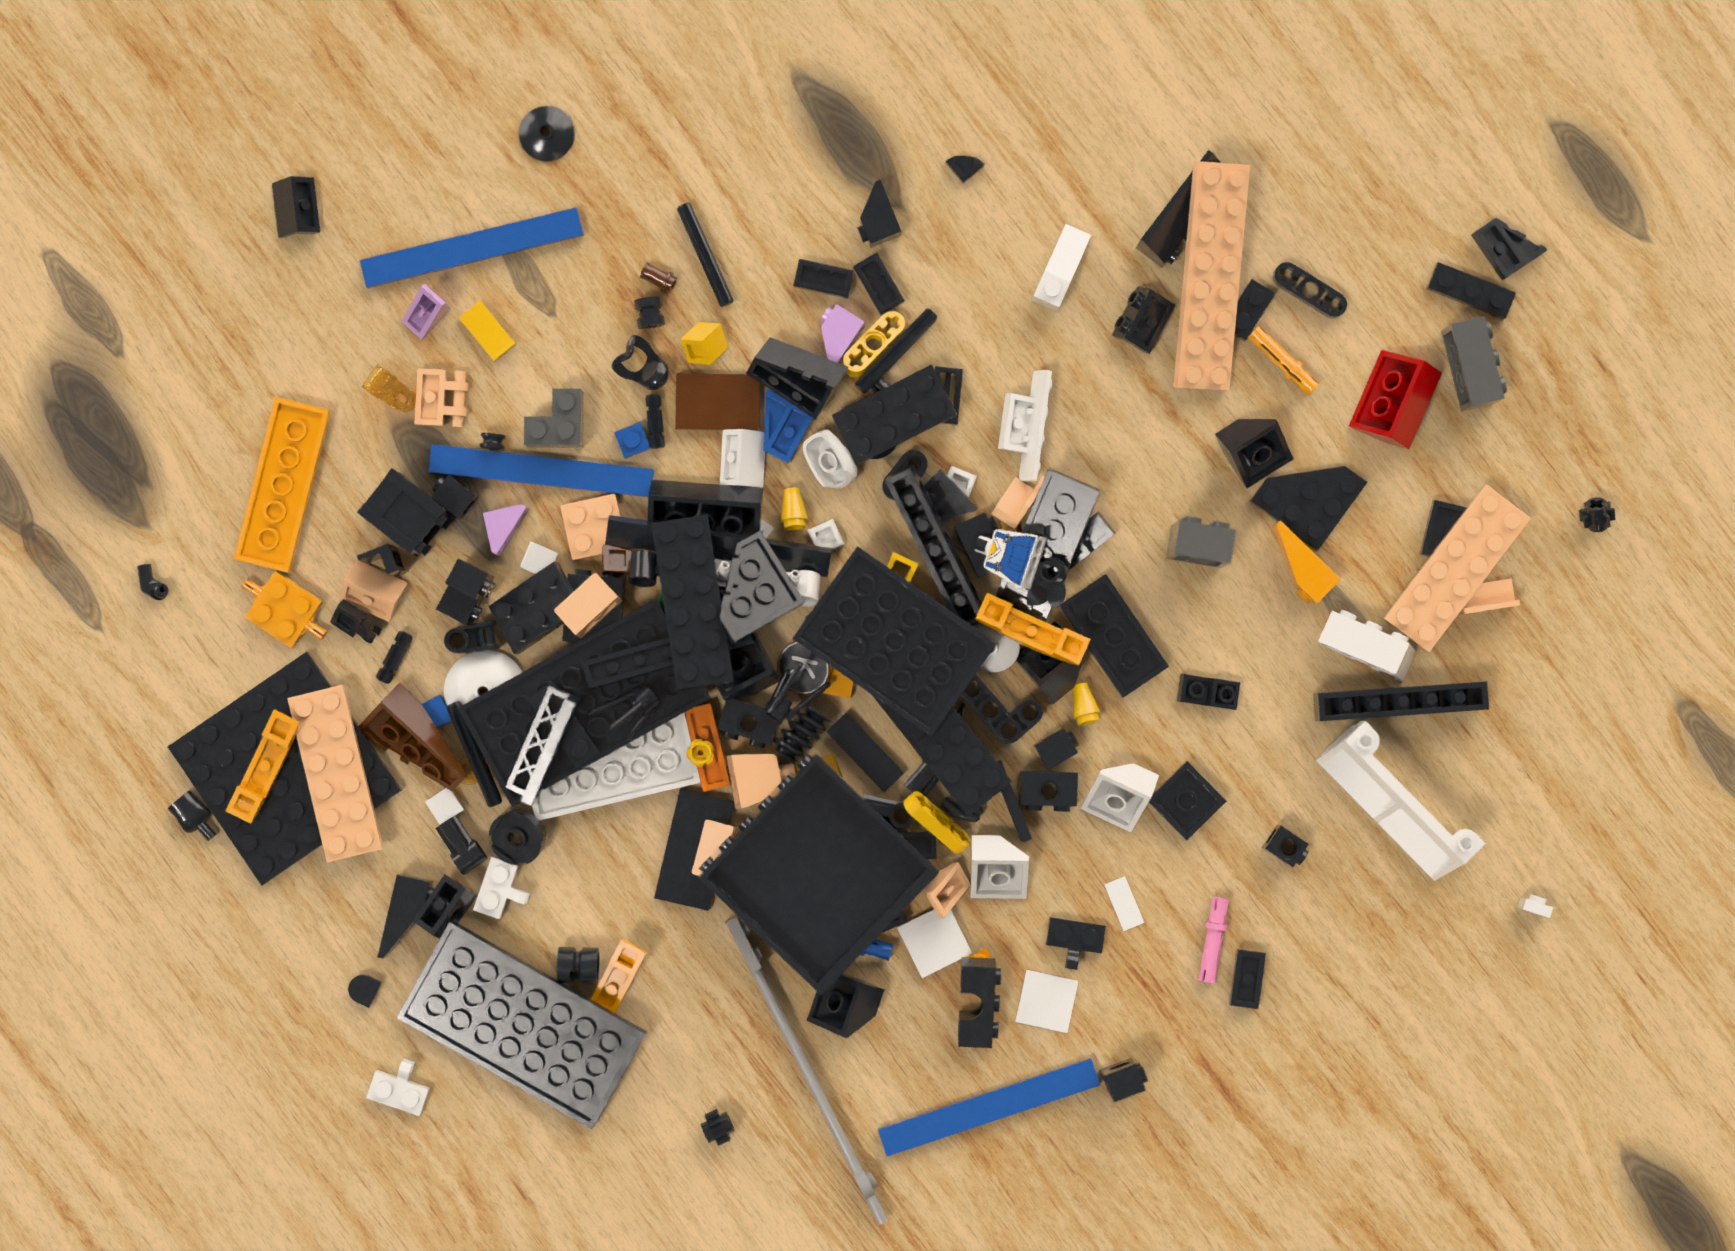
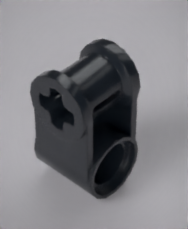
[444,621,500,654]

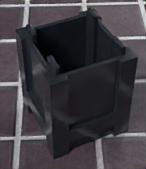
[357,468,453,557]

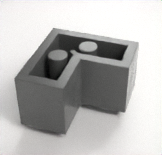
[524,389,584,448]

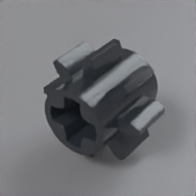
[1579,497,1616,532]
[700,1109,735,1146]

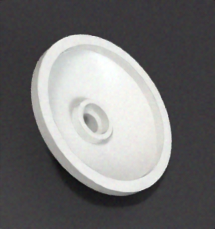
[444,650,523,707]

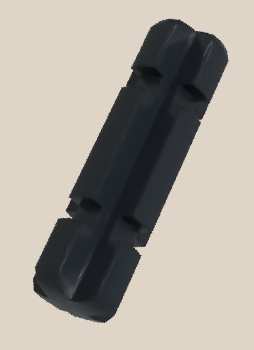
[645,394,665,449]
[376,631,413,684]

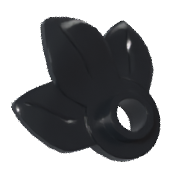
[1026,558,1067,608]

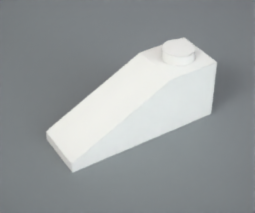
[1032,224,1091,312]

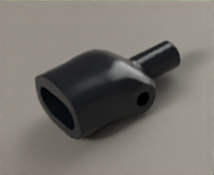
[167,790,217,841]

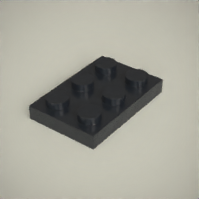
[488,562,574,654]

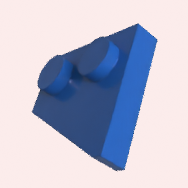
[763,389,813,464]

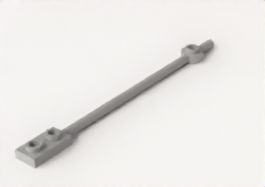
[726,917,888,1225]

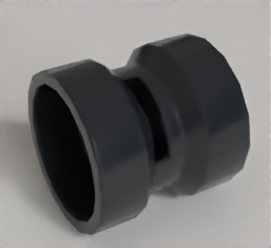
[634,296,665,329]

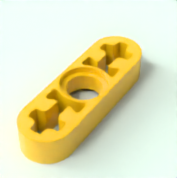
[843,311,905,377]
[903,791,971,854]

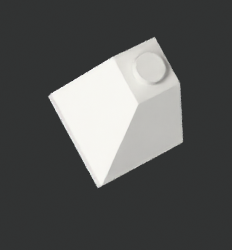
[1080,763,1159,832]
[970,835,1029,899]

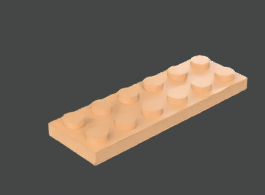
[1383,484,1531,652]
[287,685,384,863]

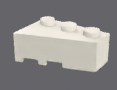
[1318,610,1416,683]

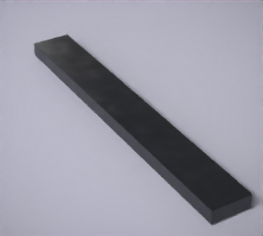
[605,515,832,577]

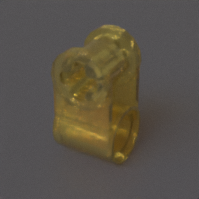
[361,364,416,412]

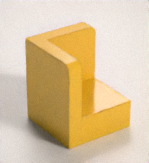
[680,322,728,365]

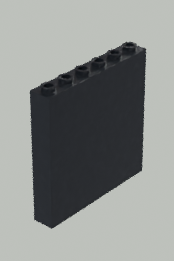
[698,753,939,995]

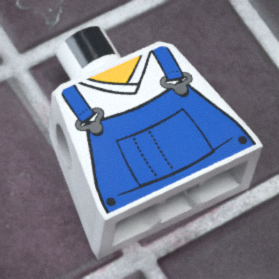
[975,529,1047,589]

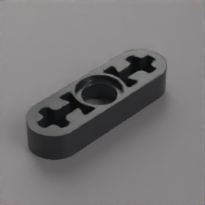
[1273,262,1347,318]

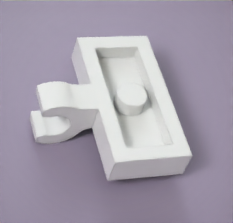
[473,857,531,919]
[366,1058,430,1116]

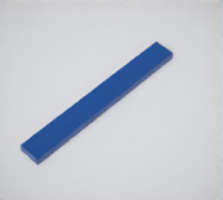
[360,207,584,288]
[428,444,654,497]
[878,1058,1100,1157]

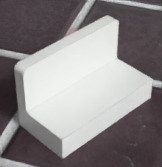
[720,429,765,488]

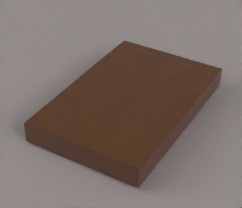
[675,373,760,431]

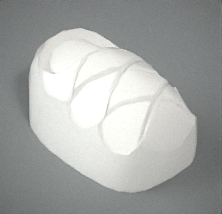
[803,429,858,488]

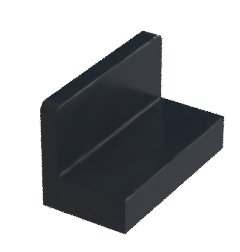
[272,176,320,238]
[357,544,406,577]

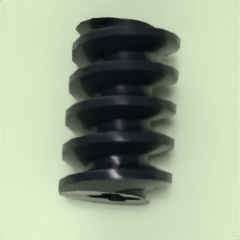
[774,704,831,766]

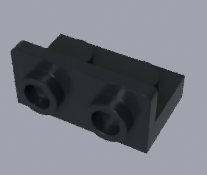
[1112,287,1175,354]

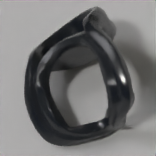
[611,335,669,390]

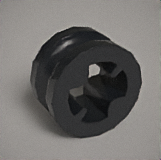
[479,433,506,450]

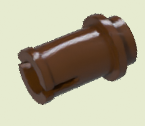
[640,262,677,293]

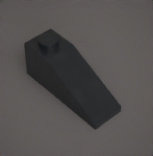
[377,873,434,959]

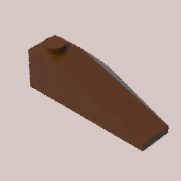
[358,683,467,791]

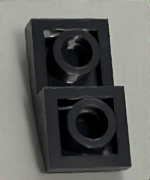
[1177,674,1241,710]

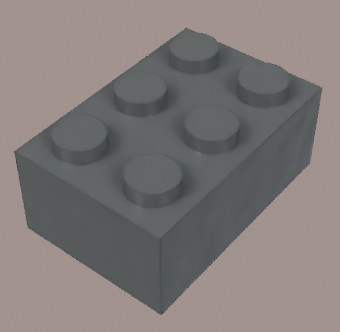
[1441,316,1507,412]
[1166,516,1236,568]

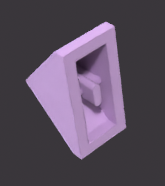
[401,284,451,340]
[483,504,529,556]

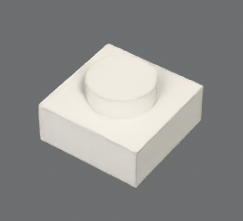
[1517,894,1553,918]

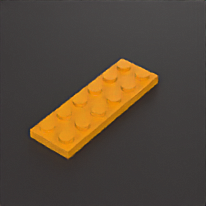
[234,397,331,573]

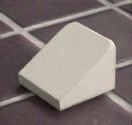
[520,542,558,574]

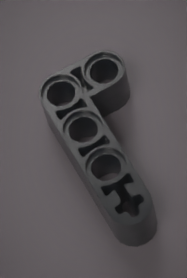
[960,674,1043,744]

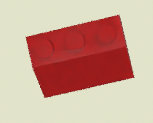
[1349,350,1442,449]

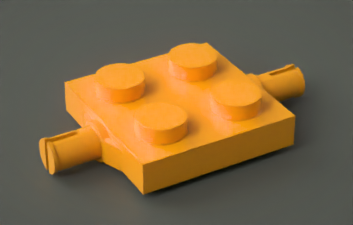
[242,571,327,648]

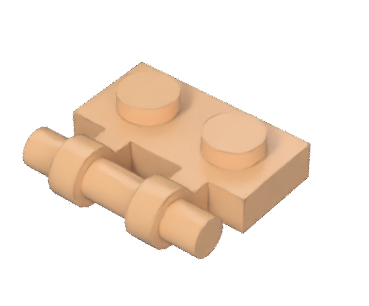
[414,368,468,428]

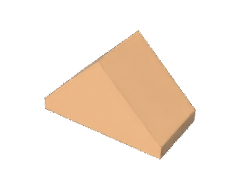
[923,862,971,918]

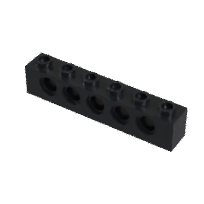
[885,464,982,626]
[1313,681,1489,722]

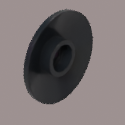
[519,106,575,162]

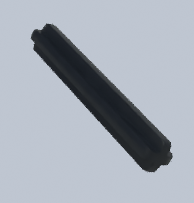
[677,203,733,307]
[855,308,937,394]
[447,701,502,807]

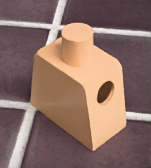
[726,754,795,809]

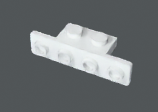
[998,370,1052,482]

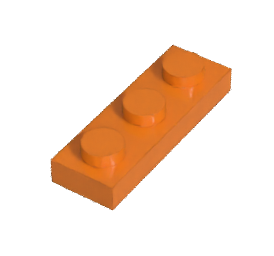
[684,703,731,792]

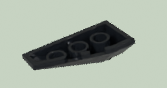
[717,597,780,700]

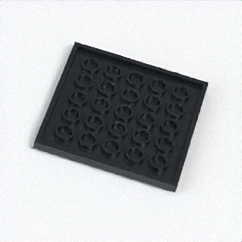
[168,652,402,886]

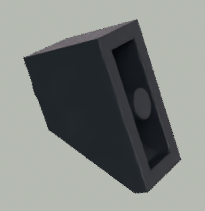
[857,180,902,248]

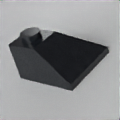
[1215,419,1293,489]
[1016,621,1085,704]
[806,973,885,1038]

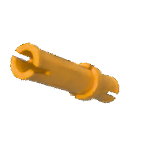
[1247,325,1320,396]

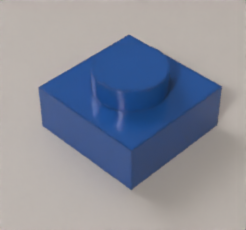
[614,422,651,459]

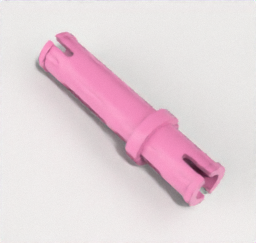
[1198,897,1230,983]

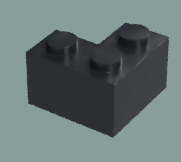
[435,558,496,626]

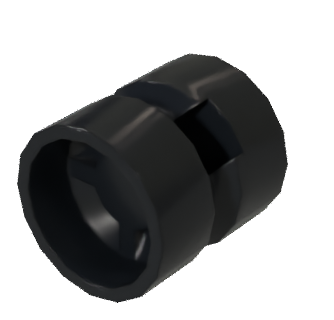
[557,947,600,984]

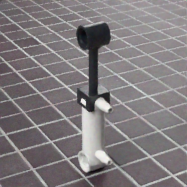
[628,550,821,607]

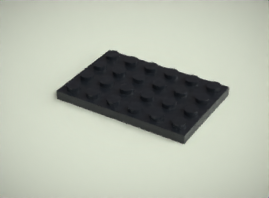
[792,546,997,737]

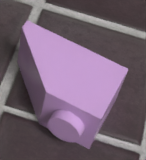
[820,304,865,363]

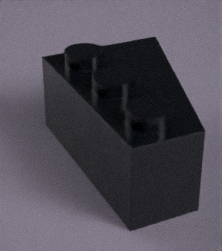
[746,337,849,420]

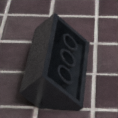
[1136,150,1221,268]
[648,480,763,536]

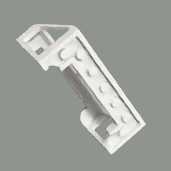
[1315,721,1486,881]

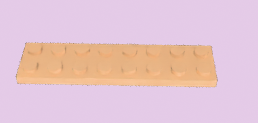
[1173,161,1250,390]

